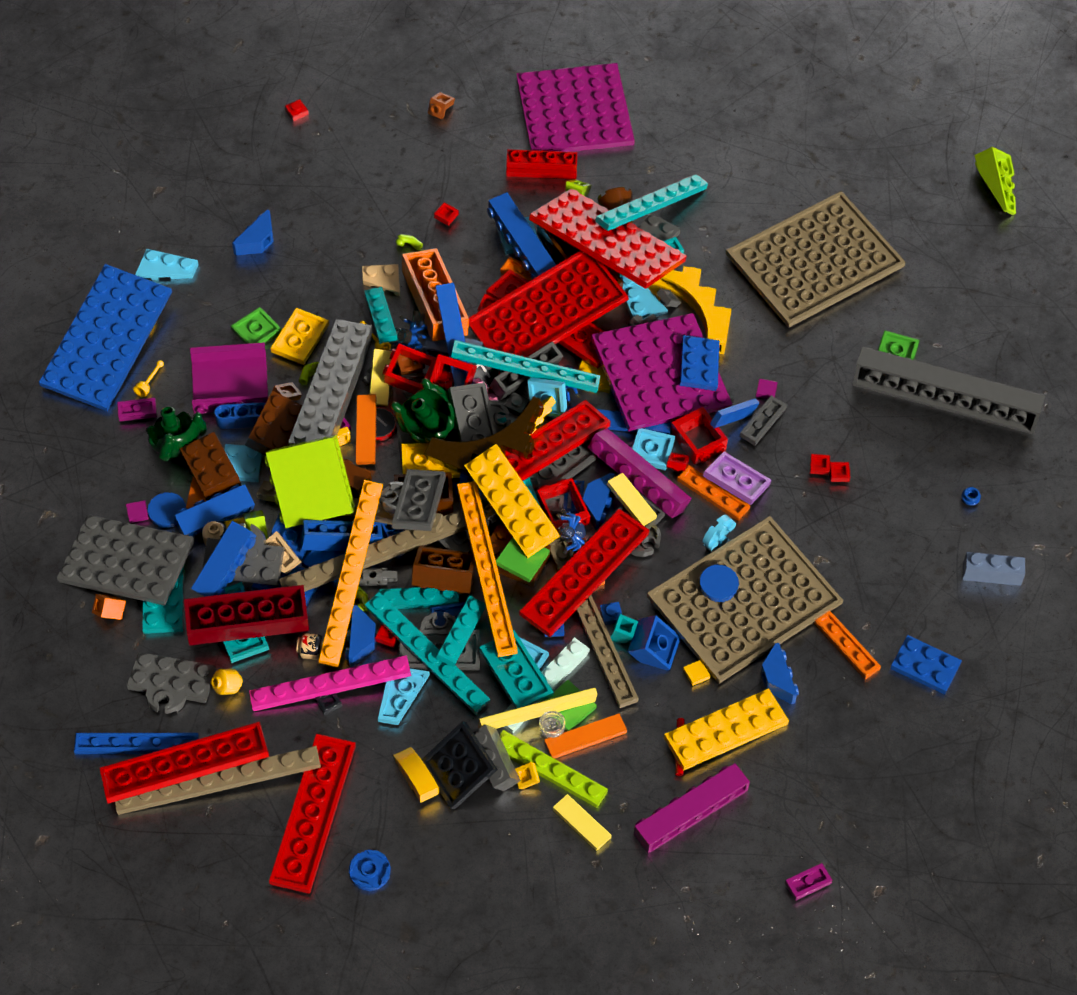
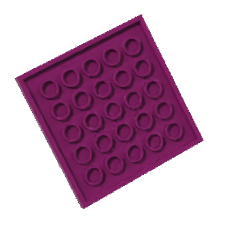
[516,63,635,152]
[590,313,733,431]

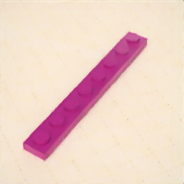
[249,655,411,712]

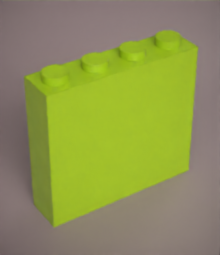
[265,435,356,528]

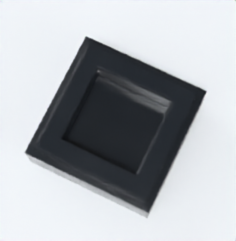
[315,693,342,715]

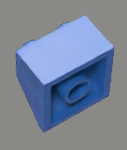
[628,615,680,670]

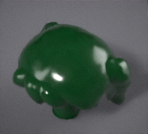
[391,378,455,443]
[146,407,207,461]

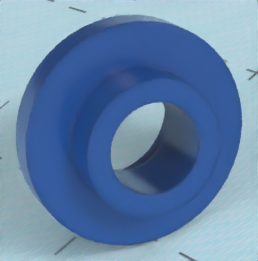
[961,487,981,506]

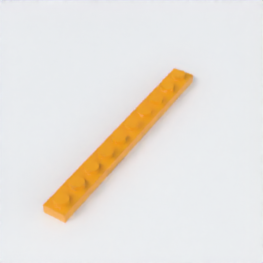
[319,480,383,667]
[457,481,518,657]

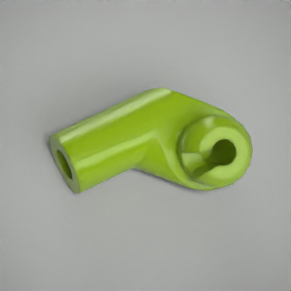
[395,234,423,251]
[299,362,319,385]
[356,586,369,612]

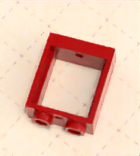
[382,344,437,394]
[430,354,477,385]
[670,407,728,465]
[536,478,591,535]

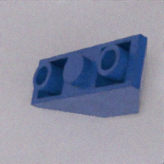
[232,209,273,256]
[583,473,615,530]
[345,605,376,667]
[760,643,799,704]

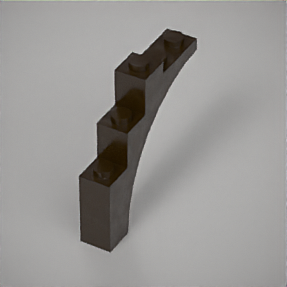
[424,396,544,476]

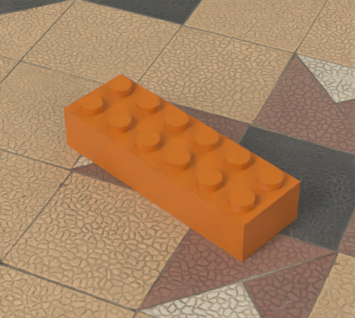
[402,248,469,341]

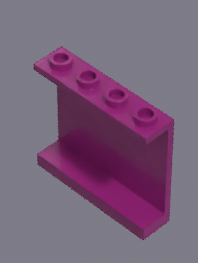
[190,342,268,414]

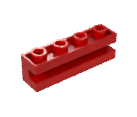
[506,149,578,179]

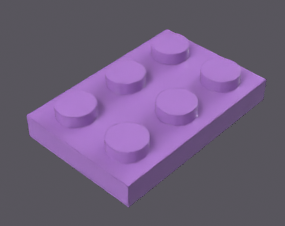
[703,452,772,505]

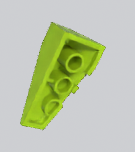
[975,147,1016,215]

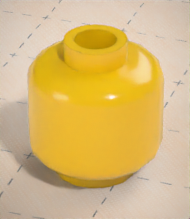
[211,668,242,695]

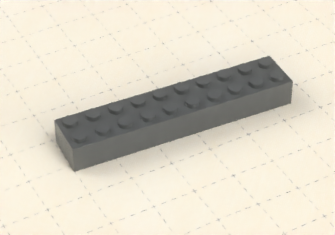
[288,319,372,446]
[852,346,1045,434]

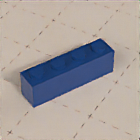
[174,484,255,537]
[301,520,383,551]
[191,521,256,597]

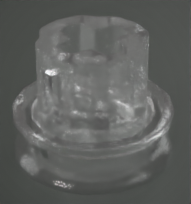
[539,711,565,738]

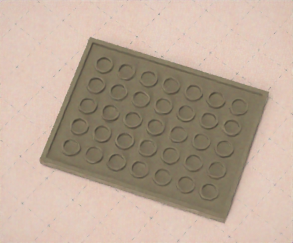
[726,191,906,328]
[647,516,843,684]

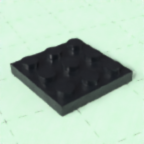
[421,721,498,809]

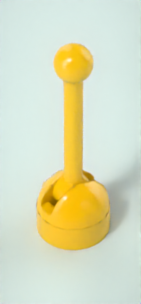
[360,321,391,351]
[133,360,164,397]

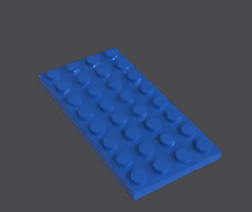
[39,264,172,412]

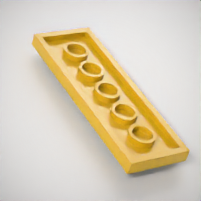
[464,444,560,558]
[663,688,789,771]

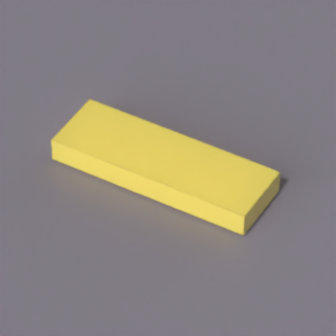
[369,349,392,407]
[607,473,657,526]
[553,794,611,851]

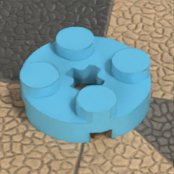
[703,514,736,551]

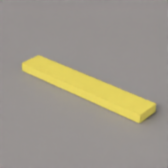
[478,688,597,729]

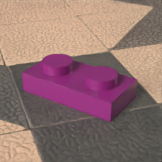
[117,398,157,422]
[785,863,833,901]

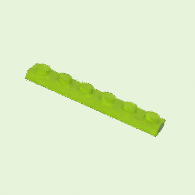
[500,730,608,808]

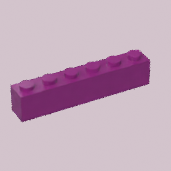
[587,428,692,518]
[634,763,750,853]

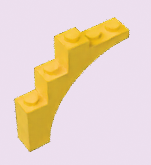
[652,266,732,354]

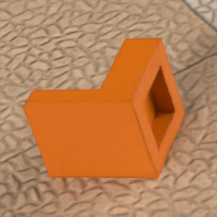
[92,594,126,620]

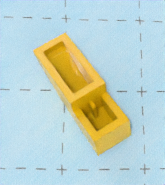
[393,747,439,803]

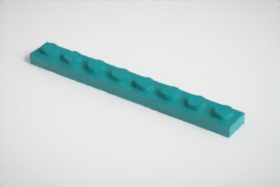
[595,174,708,231]
[451,340,600,393]
[365,592,490,715]

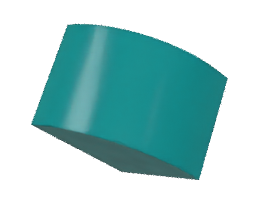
[610,614,638,643]

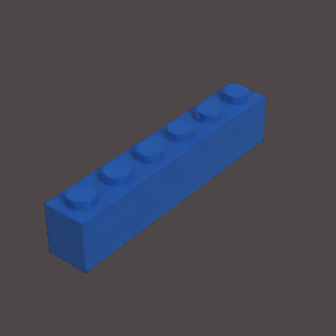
[487,192,556,279]

